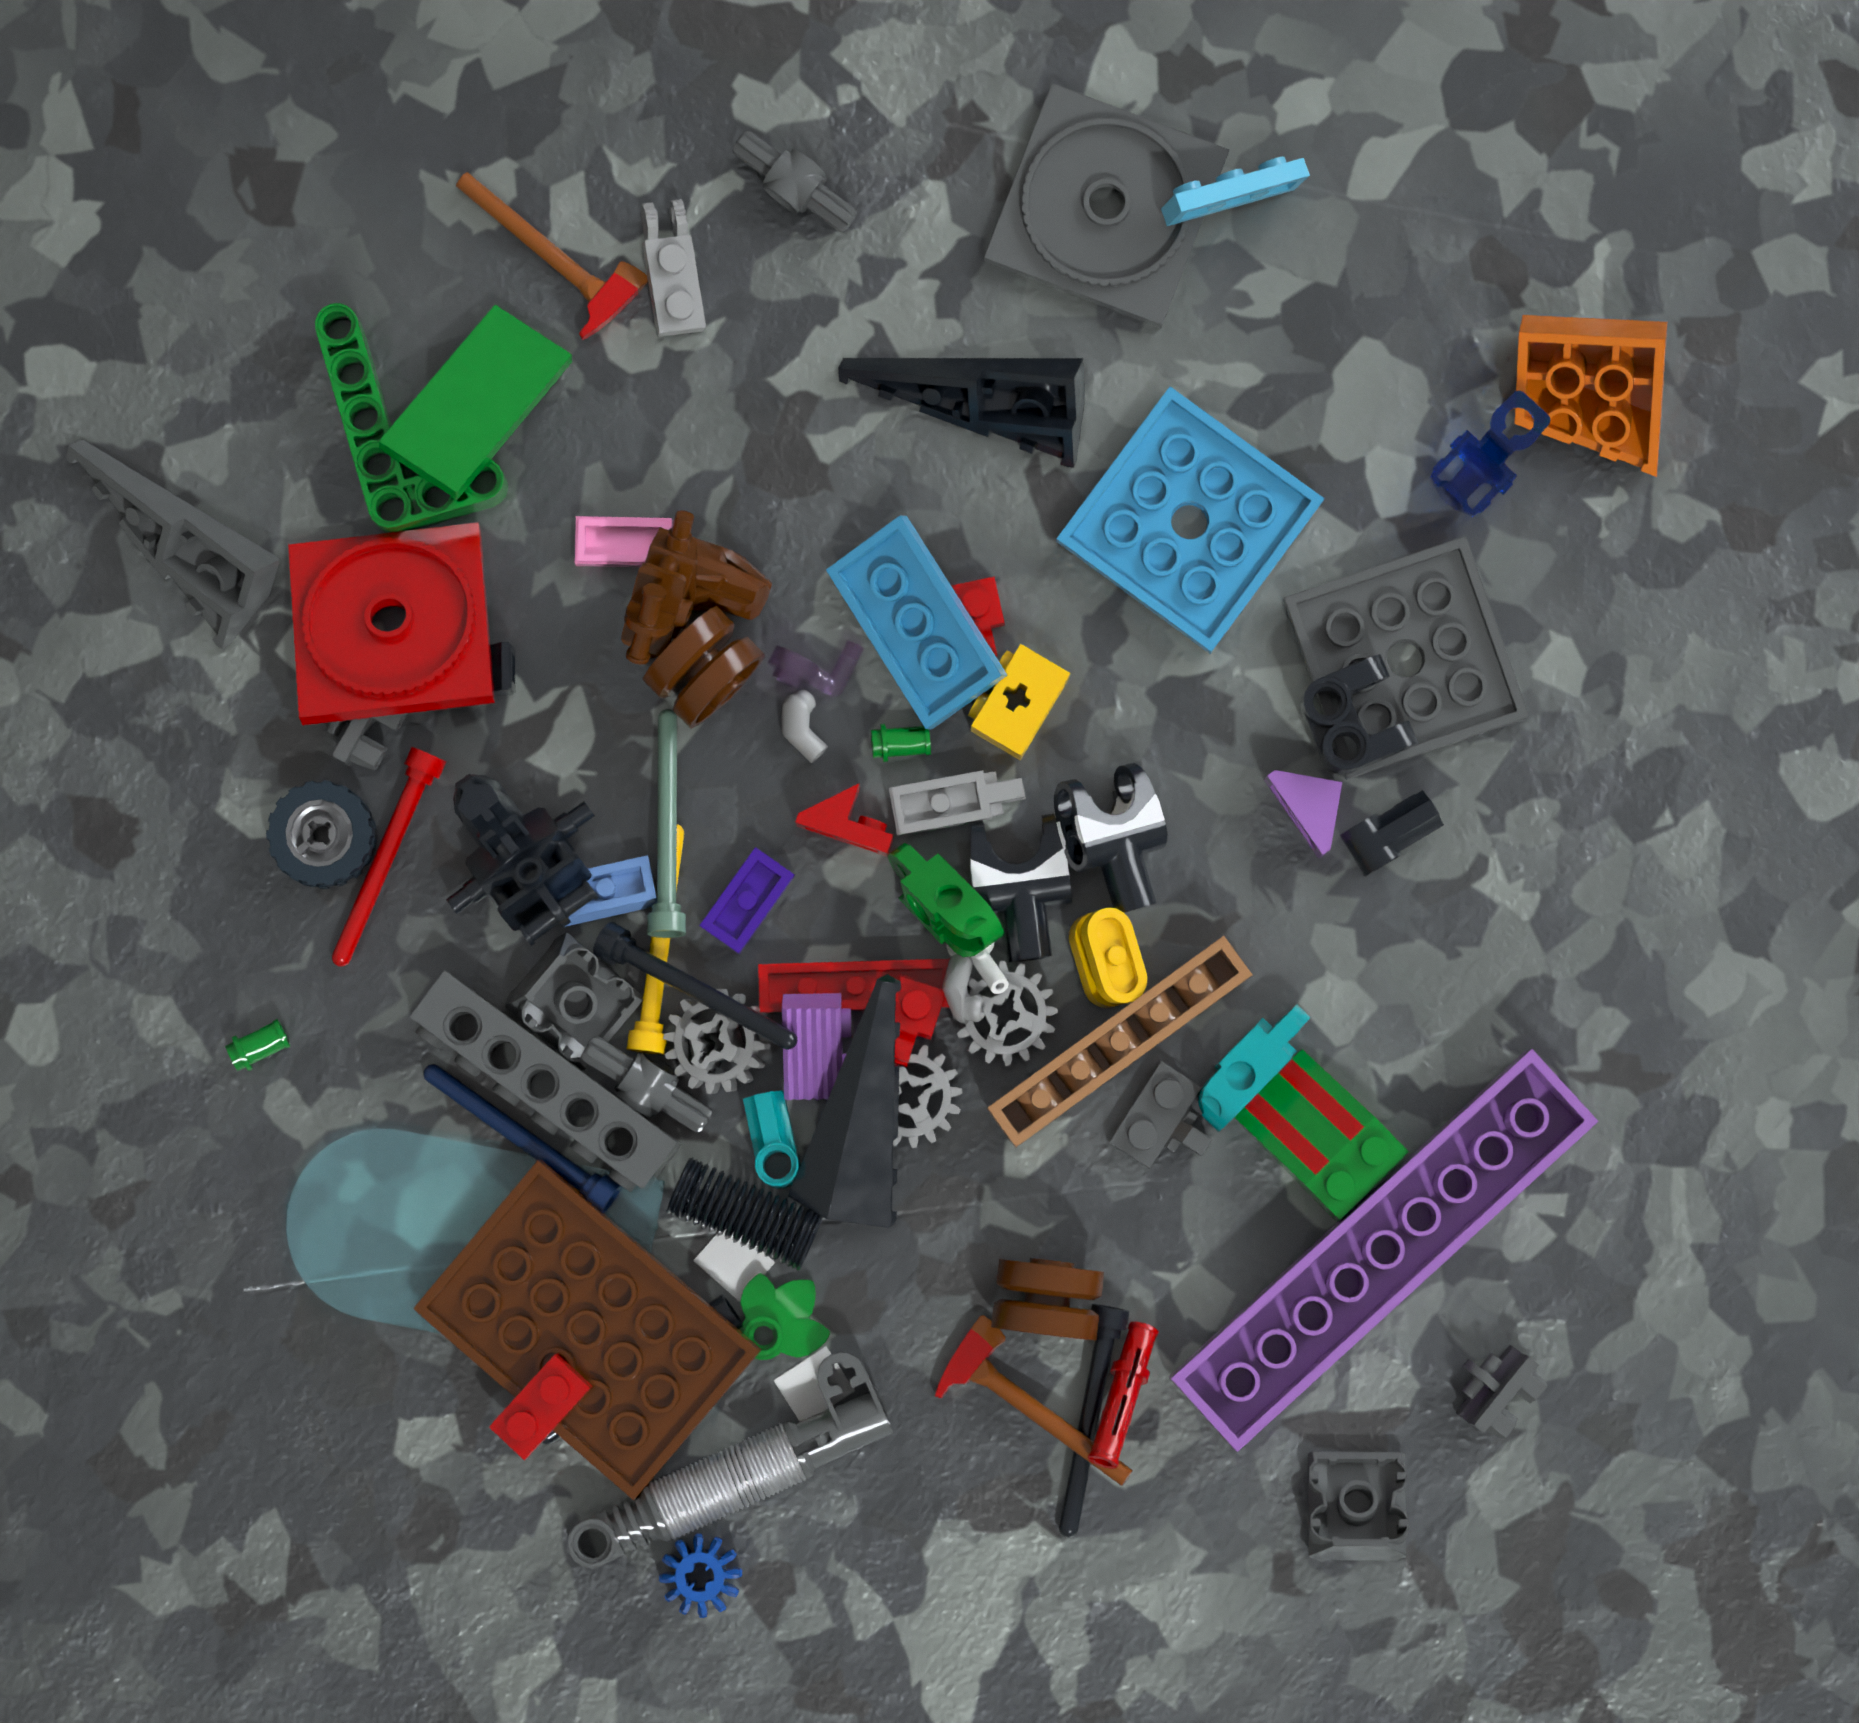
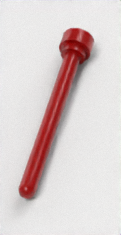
[332,746,447,967]

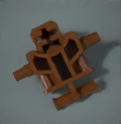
[621,510,772,665]

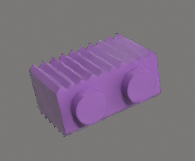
[782,993,851,1100]

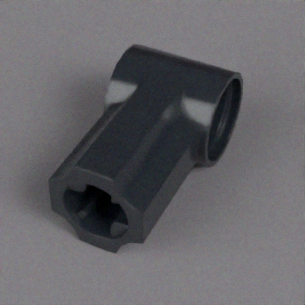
[1340,790,1444,876]

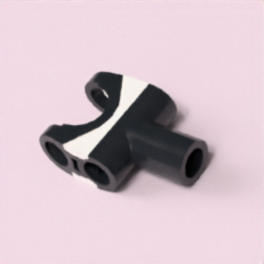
[1054,763,1168,913]
[970,813,1072,962]

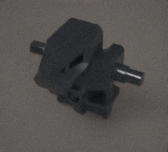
[446,774,599,946]

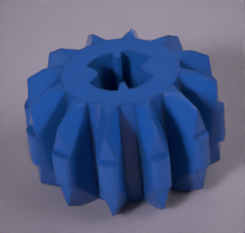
[659,1533,743,1618]

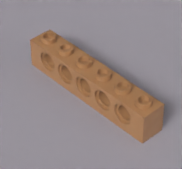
[987,936,1253,1148]

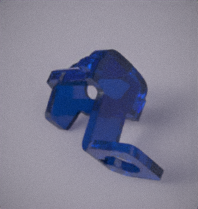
[1430,391,1551,517]

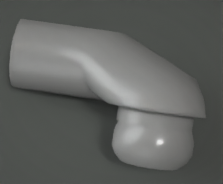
[781,690,828,764]
[942,954,985,1024]

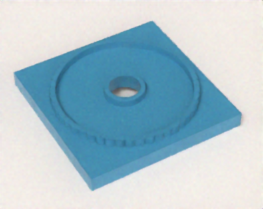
[1056,387,1325,654]

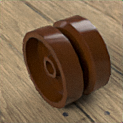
[642,606,765,729]
[991,1258,1104,1340]

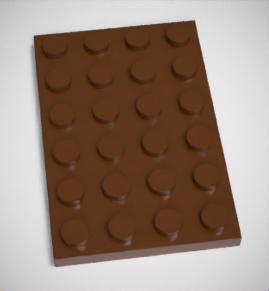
[413,1160,762,1500]

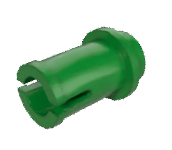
[871,724,931,762]
[225,1019,291,1071]

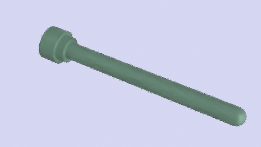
[647,709,686,938]

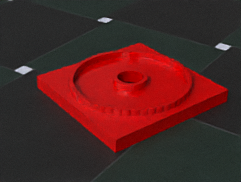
[288,522,495,726]

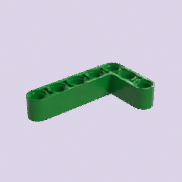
[315,303,508,533]

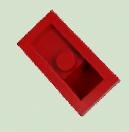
[795,783,894,857]

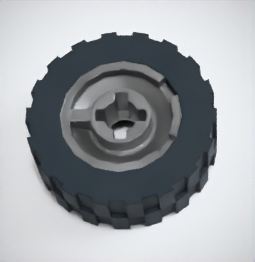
[266,780,377,889]

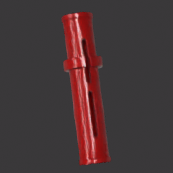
[1088,1321,1159,1469]

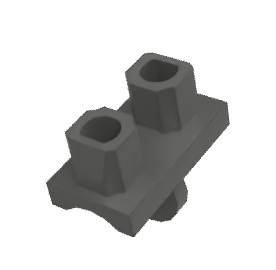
[325,713,408,771]
[1456,1345,1547,1439]

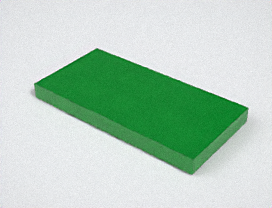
[379,305,572,500]

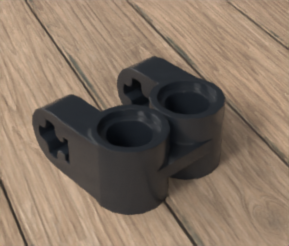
[1300,654,1419,775]

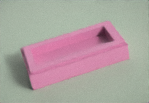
[575,516,673,567]

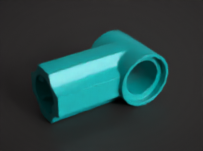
[743,1090,801,1189]

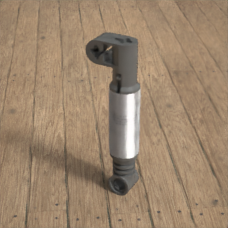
[567,1352,893,1569]

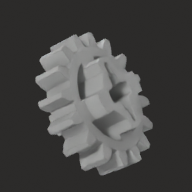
[953,961,1058,1067]
[663,989,770,1094]
[893,1045,962,1148]

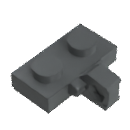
[1109,1061,1212,1169]

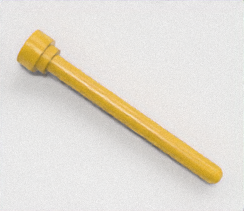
[626,824,684,1055]

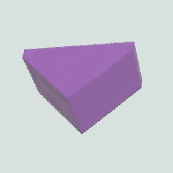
[1264,770,1342,859]

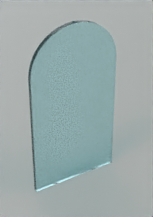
[286,1129,665,1334]

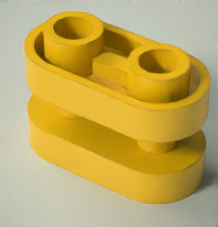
[1069,908,1147,1008]

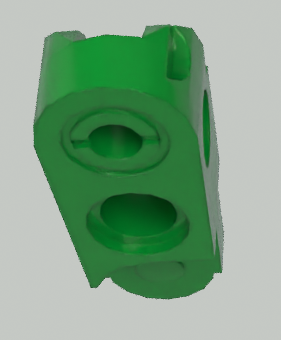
[888,843,1004,957]

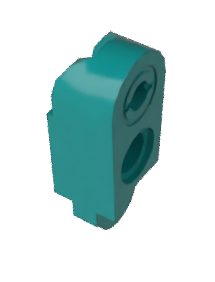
[1198,1004,1311,1132]

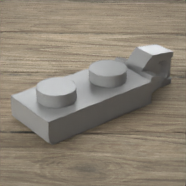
[889,770,1026,836]

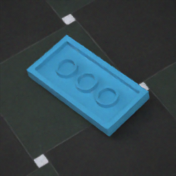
[826,515,1008,729]

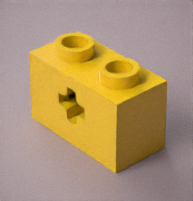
[968,644,1070,760]

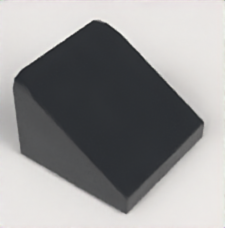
[490,642,516,696]

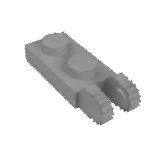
[641,199,706,337]

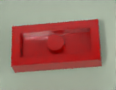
[489,1353,593,1460]

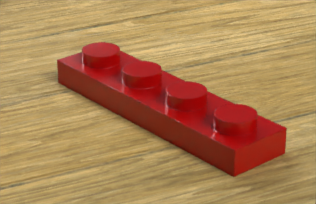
[758,958,950,1013]

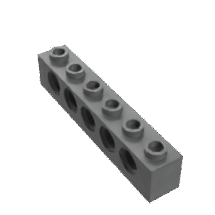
[410,970,682,1192]

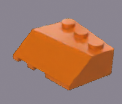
[1514,315,1668,477]

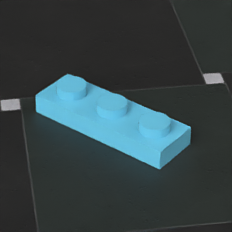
[1161,157,1310,226]

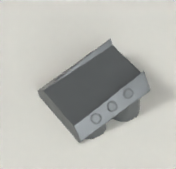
[505,932,643,1071]
[1308,1452,1409,1562]

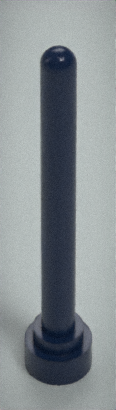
[423,1064,622,1214]

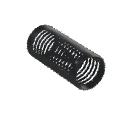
[666,1157,823,1271]

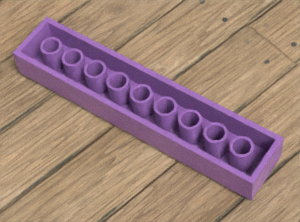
[1168,1049,1599,1452]

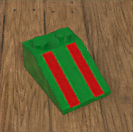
[1234,1049,1409,1220]

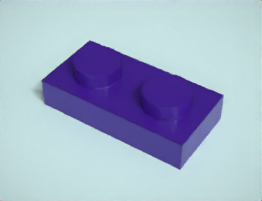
[699,847,795,954]

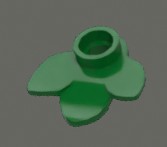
[740,1273,830,1360]

